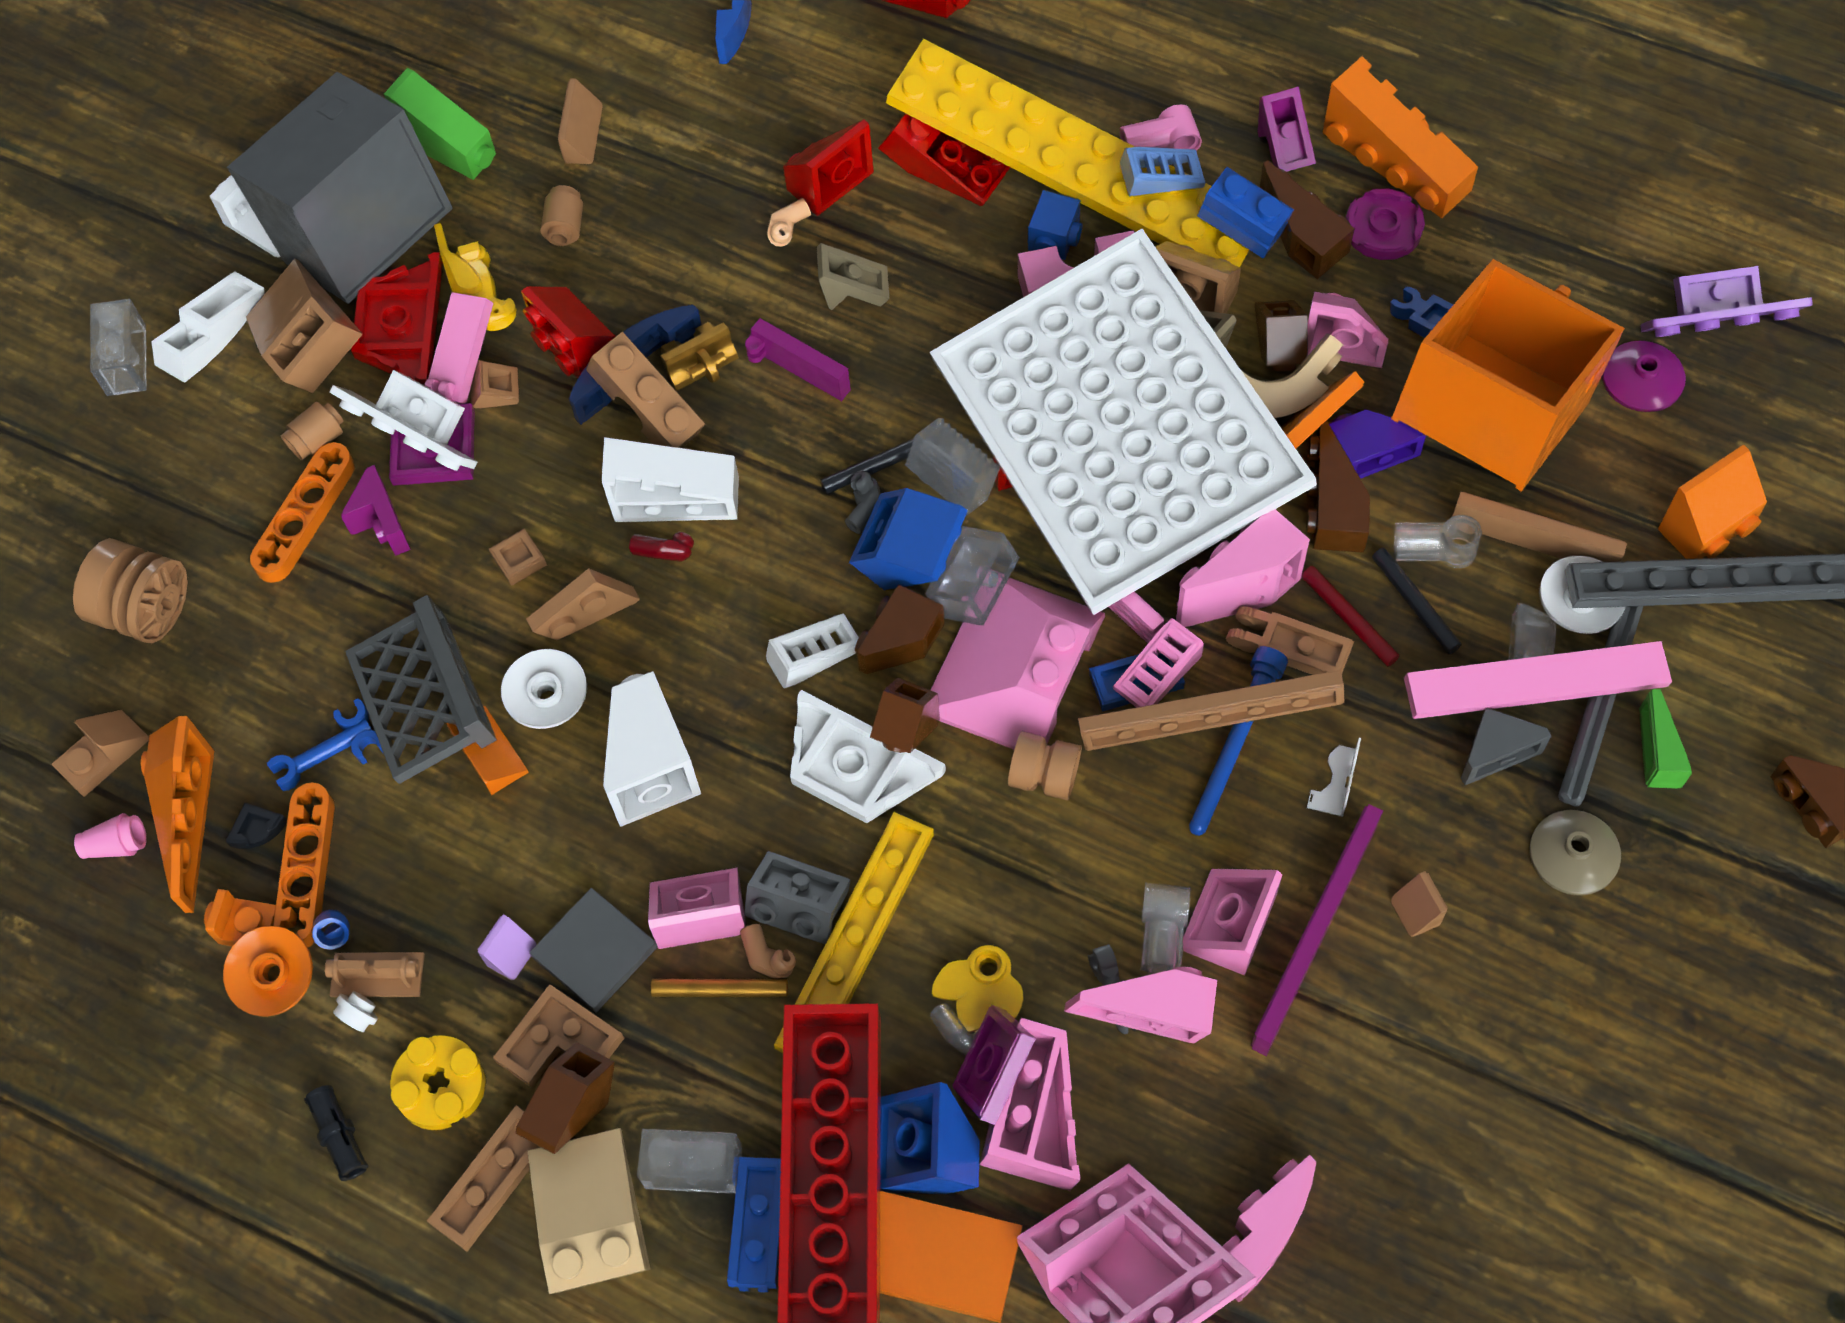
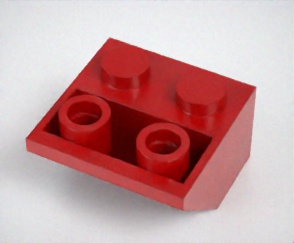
[521,286,615,379]

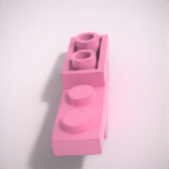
[1222,1155,1316,1302]

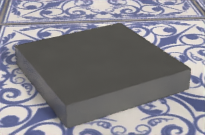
[529,888,658,1013]

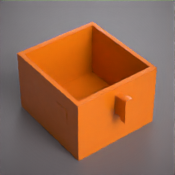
[1391,259,1625,492]

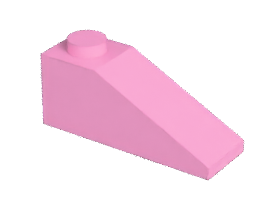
[1064,967,1217,1044]

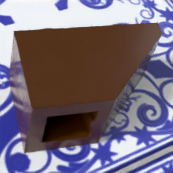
[855,584,945,674]
[870,678,940,753]
[1770,755,1845,848]
[516,1042,615,1154]

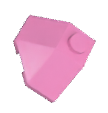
[1308,292,1389,368]

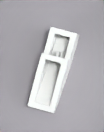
[151,271,265,383]

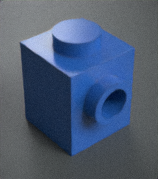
[1028,190,1083,260]

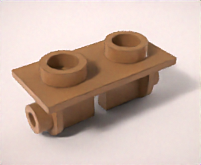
[325,952,425,997]

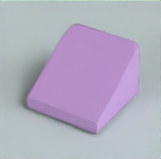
[478,914,537,980]

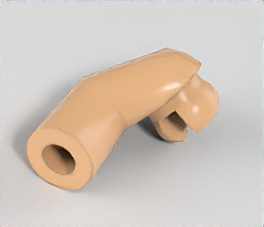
[767,198,811,247]

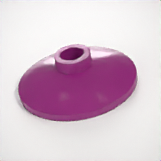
[1602,341,1686,412]

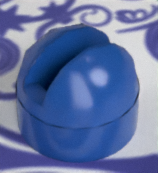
[312,909,350,950]

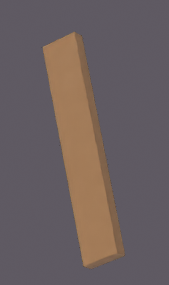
[1078,670,1344,751]

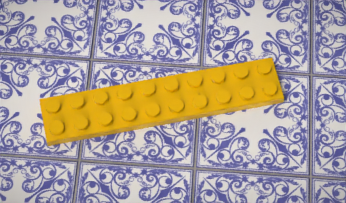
[886,39,1249,267]

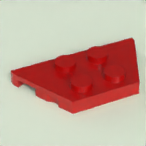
[351,252,443,385]

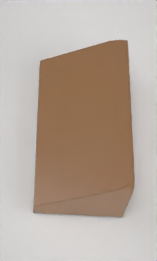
[558,78,603,164]

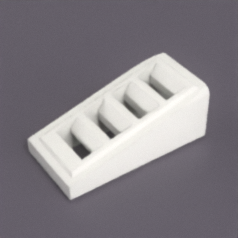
[766,613,859,689]

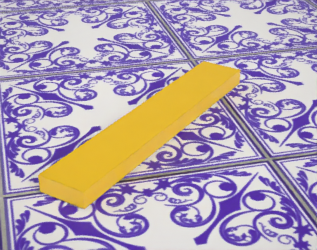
[774,812,934,1053]

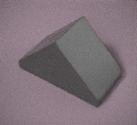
[1461,708,1551,785]

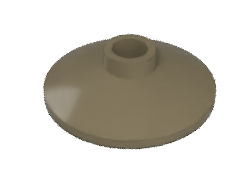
[1529,810,1621,895]

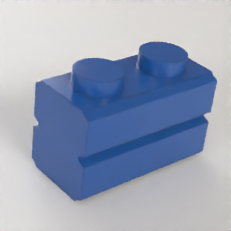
[1197,167,1294,259]

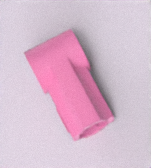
[1120,104,1202,151]

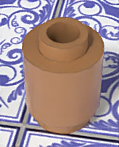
[540,185,583,246]
[280,402,344,460]

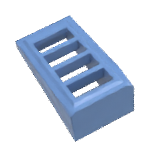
[1120,147,1205,196]

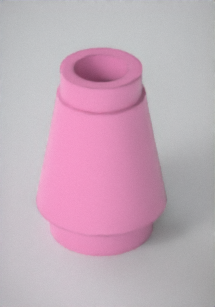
[74,813,146,859]

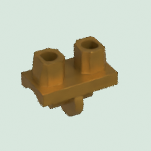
[660,322,739,391]

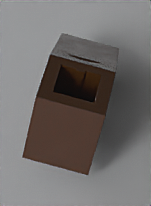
[1260,160,1355,279]
[1306,421,1370,552]

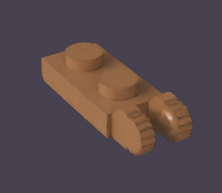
[1226,606,1354,675]

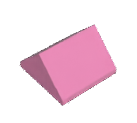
[648,868,746,949]
[1179,869,1283,976]

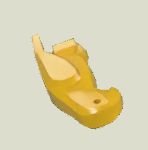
[434,223,517,331]

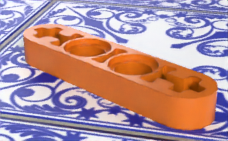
[250,442,355,583]
[273,782,335,947]

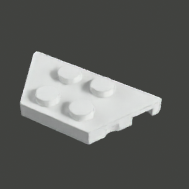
[790,690,946,823]

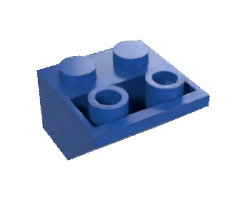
[849,488,968,590]

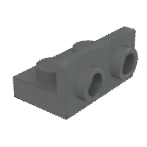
[744,851,850,944]

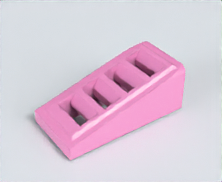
[1113,618,1204,707]

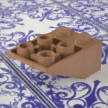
[246,258,363,393]

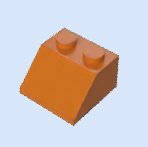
[1658,444,1767,559]

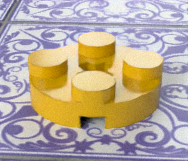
[390,1035,486,1130]

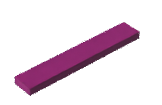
[1251,804,1383,1057]

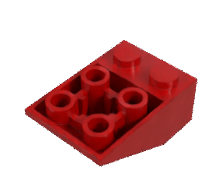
[878,113,1011,206]

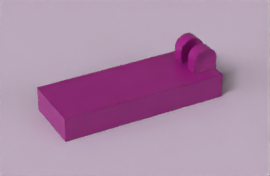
[745,318,851,402]

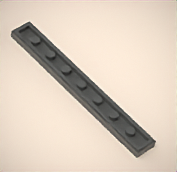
[1565,554,1845,608]

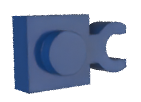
[1390,287,1453,338]

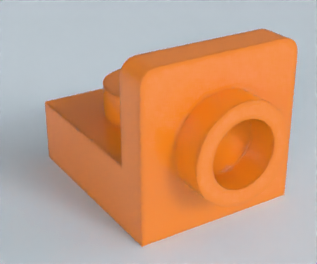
[204,889,276,946]

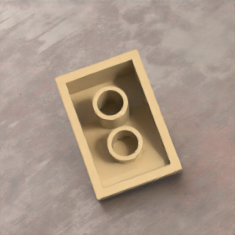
[528,1128,651,1294]

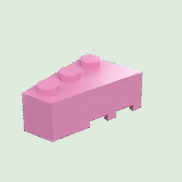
[979,1018,1080,1191]

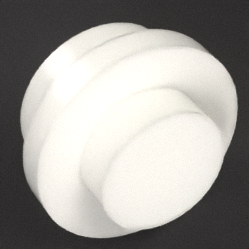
[333,991,378,1032]

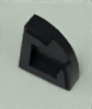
[226,803,287,849]

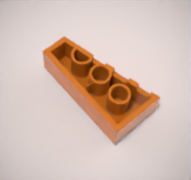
[1323,56,1478,218]

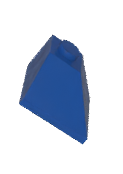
[880,1082,980,1194]

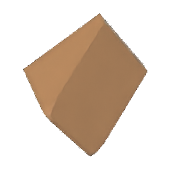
[470,360,519,409]
[1391,871,1448,937]

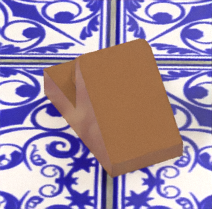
[51,710,149,797]

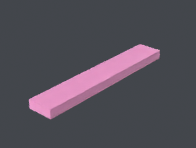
[1404,641,1672,719]

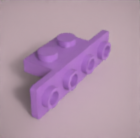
[1640,266,1813,338]

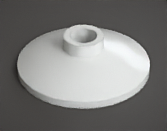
[1539,556,1625,634]
[501,649,587,729]

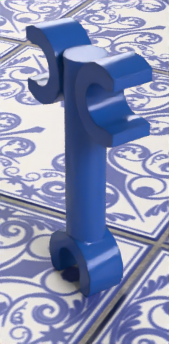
[267,698,384,791]

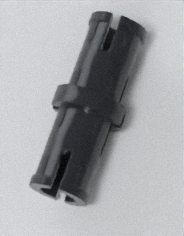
[304,1085,369,1181]

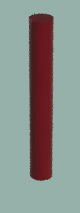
[1301,566,1400,667]

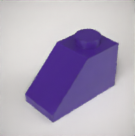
[1329,410,1426,479]

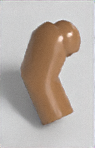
[740,924,796,979]

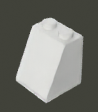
[603,671,701,827]

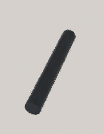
[820,431,937,495]
[1372,548,1462,654]

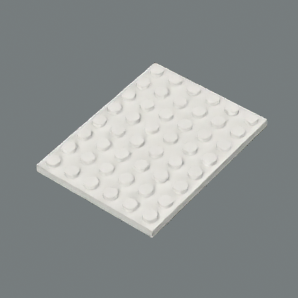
[930,229,1317,615]

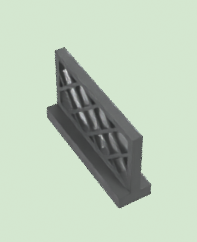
[345,595,497,784]

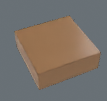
[489,529,547,586]

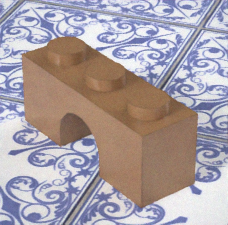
[586,331,705,448]

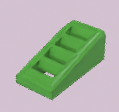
[1639,689,1692,789]

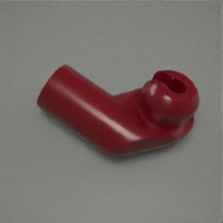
[629,532,694,562]

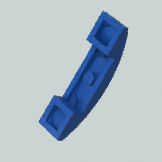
[715,0,752,64]

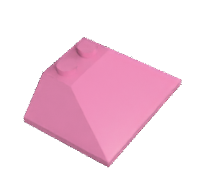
[931,570,1105,750]
[1017,1163,1256,1323]

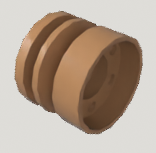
[73,538,188,644]

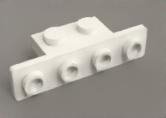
[329,370,478,471]

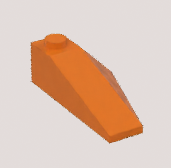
[141,716,214,913]

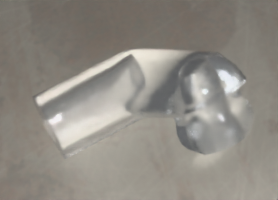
[930,1004,979,1056]

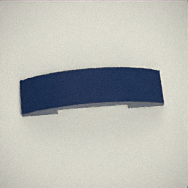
[569,305,702,425]

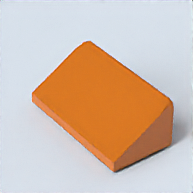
[446,706,529,795]

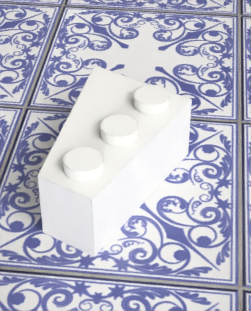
[602,437,739,522]

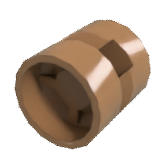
[1008,731,1082,801]

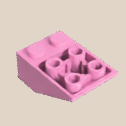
[1176,509,1310,627]

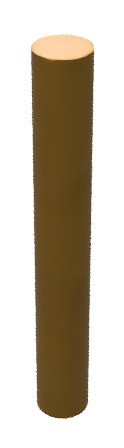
[651,979,788,997]

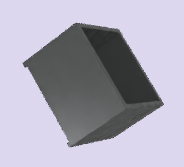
[227,72,453,304]

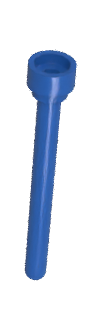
[1189,646,1288,836]

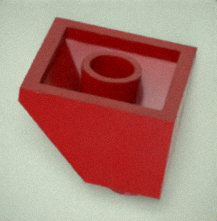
[783,119,874,216]

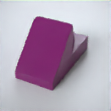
[1258,87,1316,172]
[341,465,411,556]

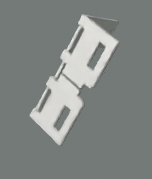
[1307,737,1361,817]

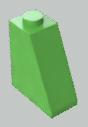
[384,68,496,180]

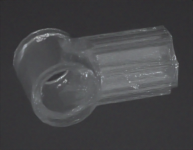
[1394,515,1482,568]
[1141,882,1191,974]

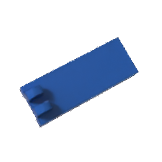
[727,1157,781,1292]

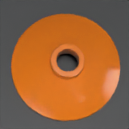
[223,926,313,1017]

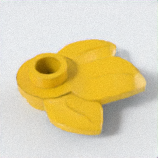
[932,945,1024,1033]

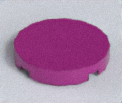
[1346,188,1425,260]

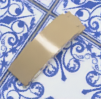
[1241,333,1343,418]

